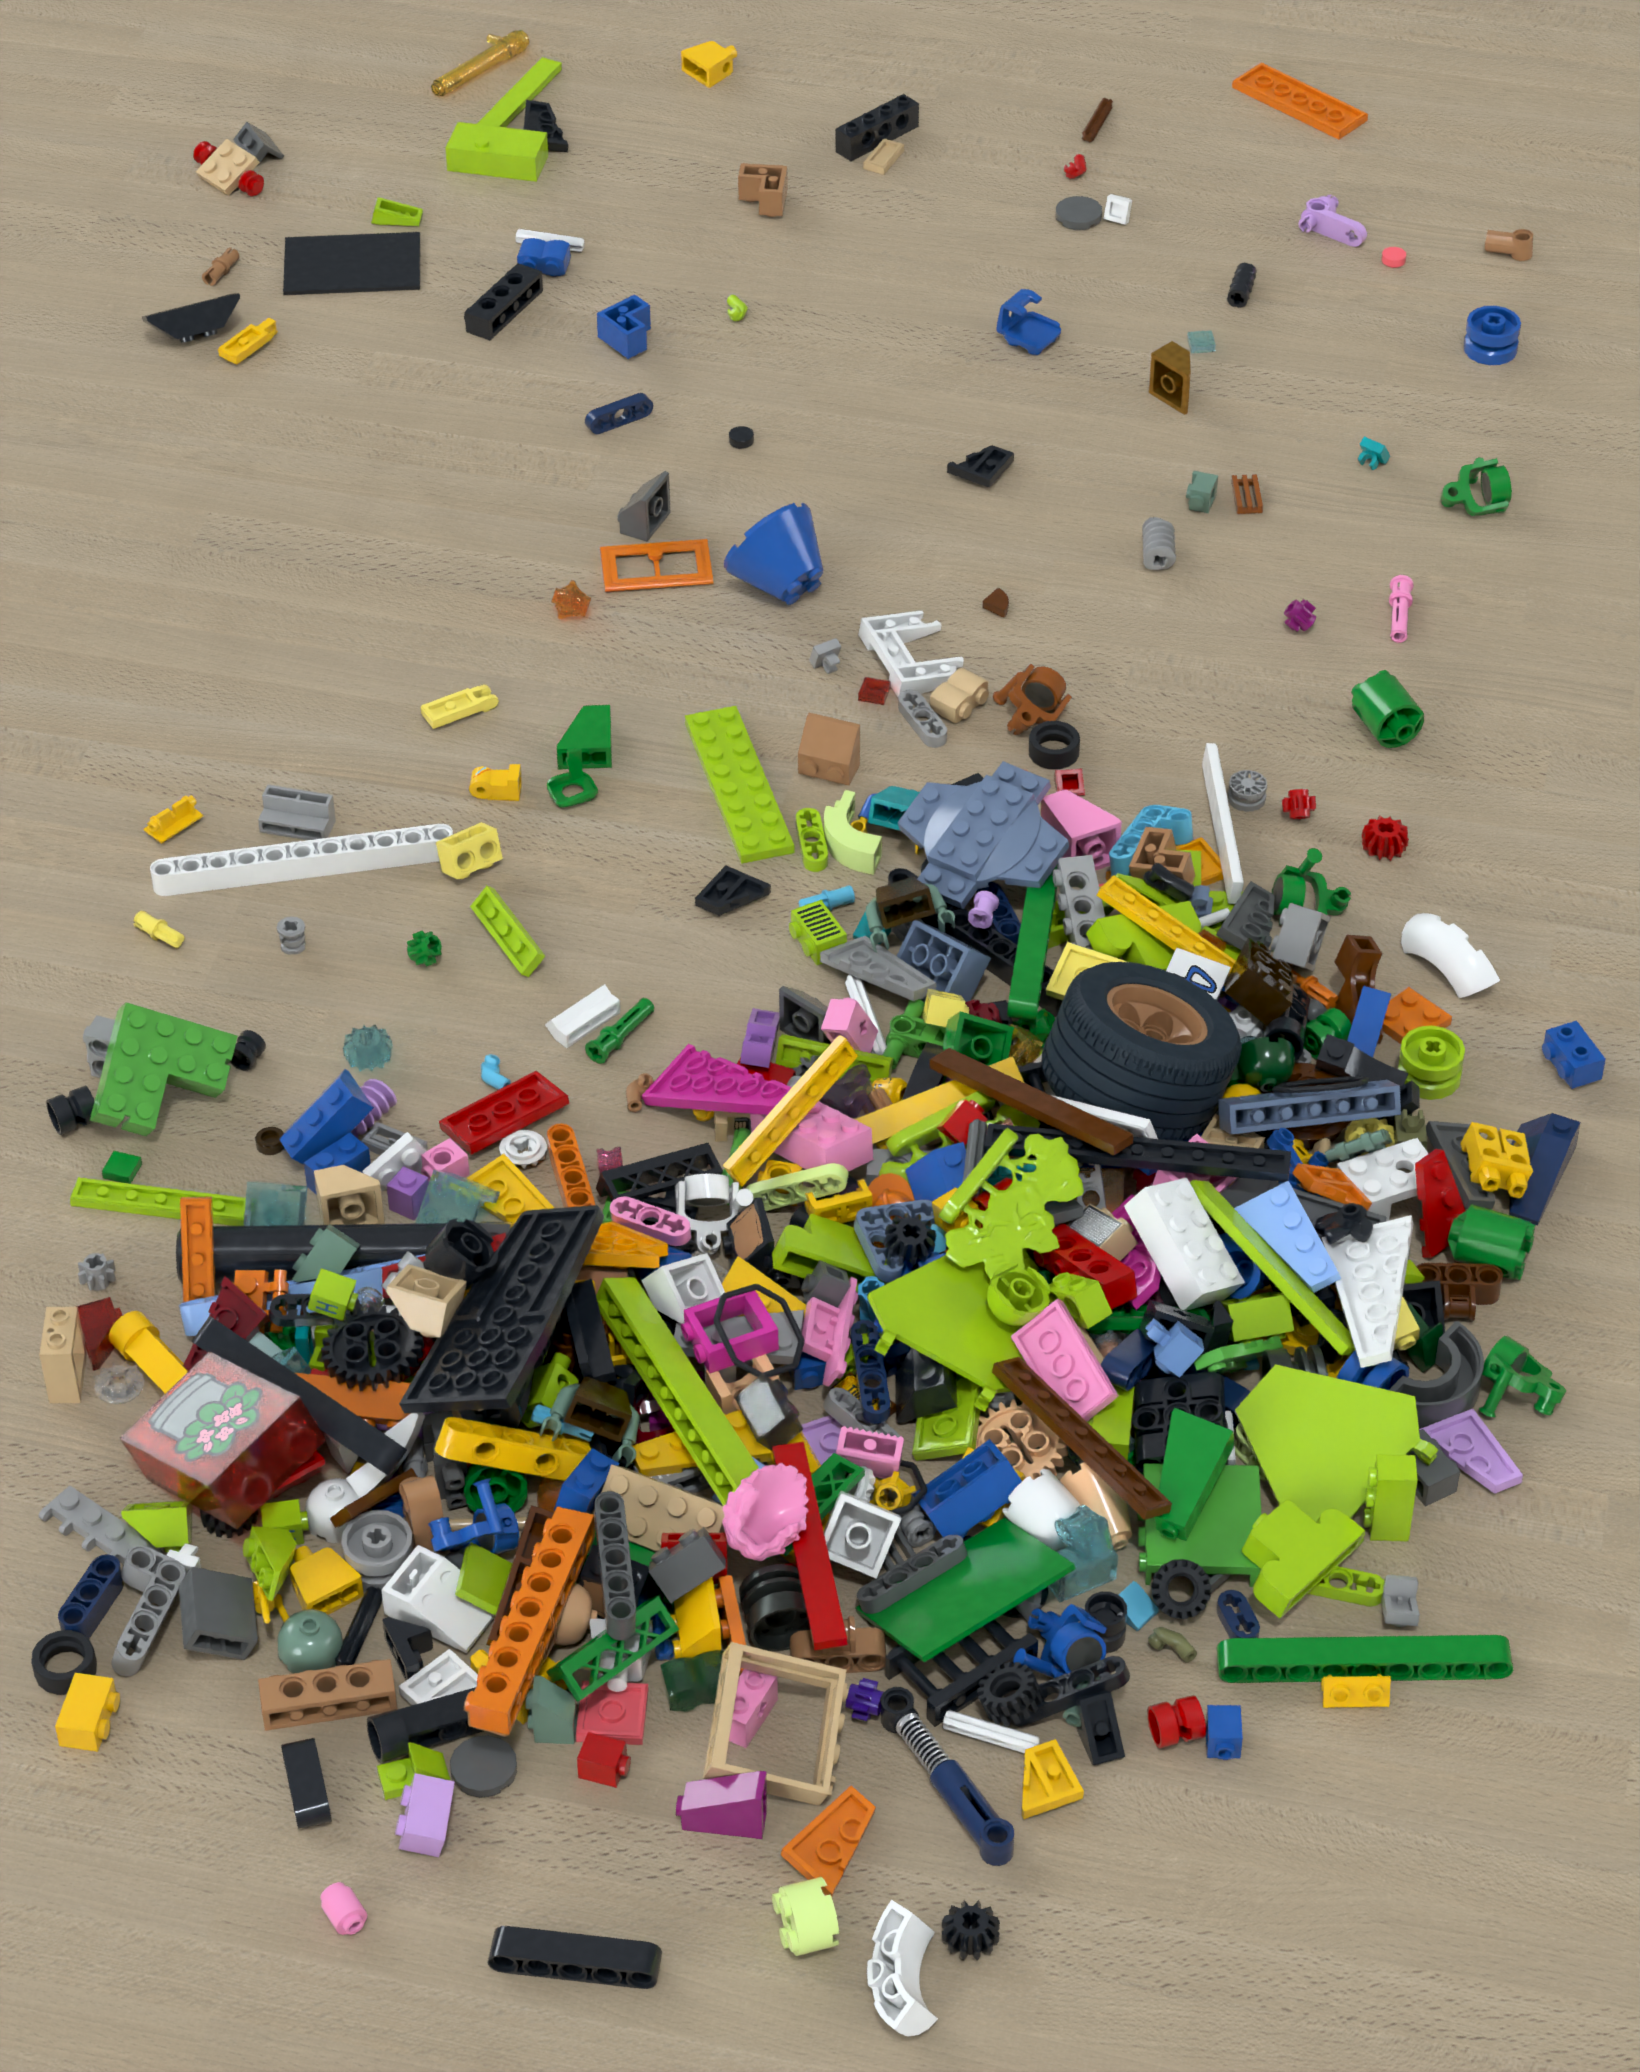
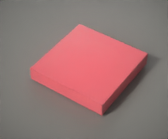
[575,1681,649,1745]

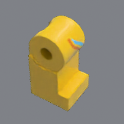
[469,764,522,801]

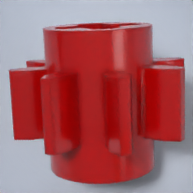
[1282,789,1316,819]

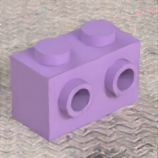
[395,1773,455,1857]

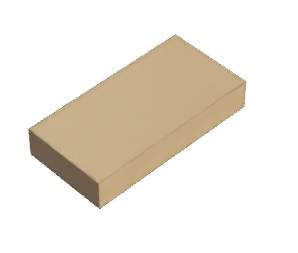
[863,139,904,175]

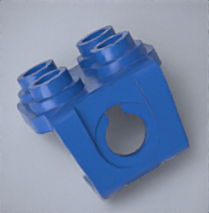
[996,289,1061,355]

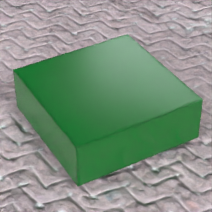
[102,1151,142,1184]

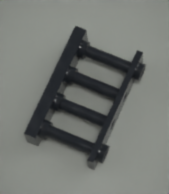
[885,1619,1038,1727]

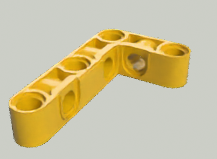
[435,1417,591,1481]

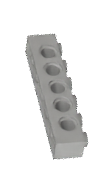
[1053,855,1105,950]

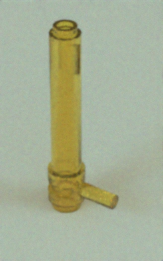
[431,30,530,96]

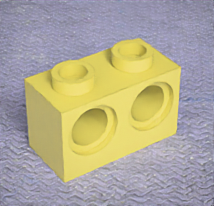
[436,822,503,879]
[922,989,969,1027]

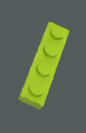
[470,885,545,977]
[775,1034,893,1085]

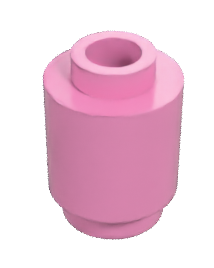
[320,1882,367,1935]

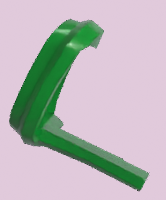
[547,748,598,807]

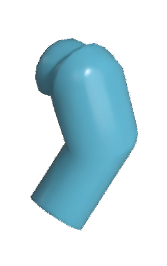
[481,1054,511,1090]

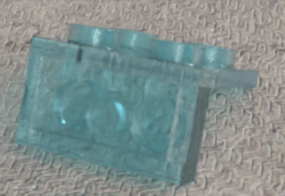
[415,1170,500,1223]

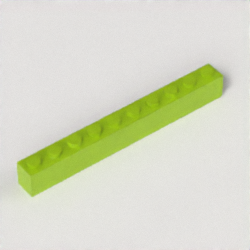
[596,1277,759,1506]

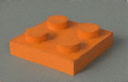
[1382,987,1452,1044]

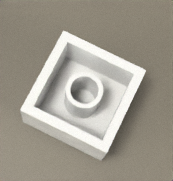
[824,1491,902,1579]

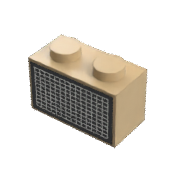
[1067,1204,1138,1261]

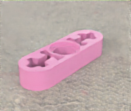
[610,1196,691,1246]

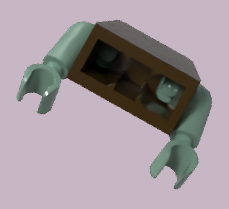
[866,877,955,952]
[539,1377,640,1468]

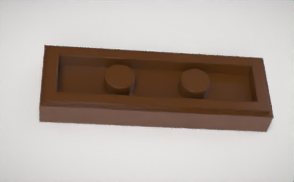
[329,1468,418,1528]

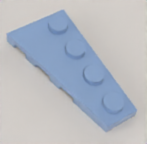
[1234,1181,1341,1293]

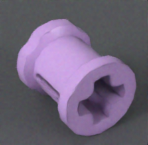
[968,891,999,929]

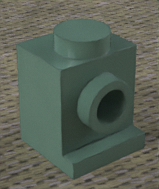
[1186,471,1218,514]

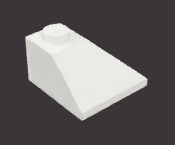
[642,1253,725,1324]

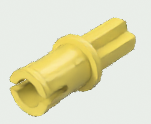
[133,911,185,948]

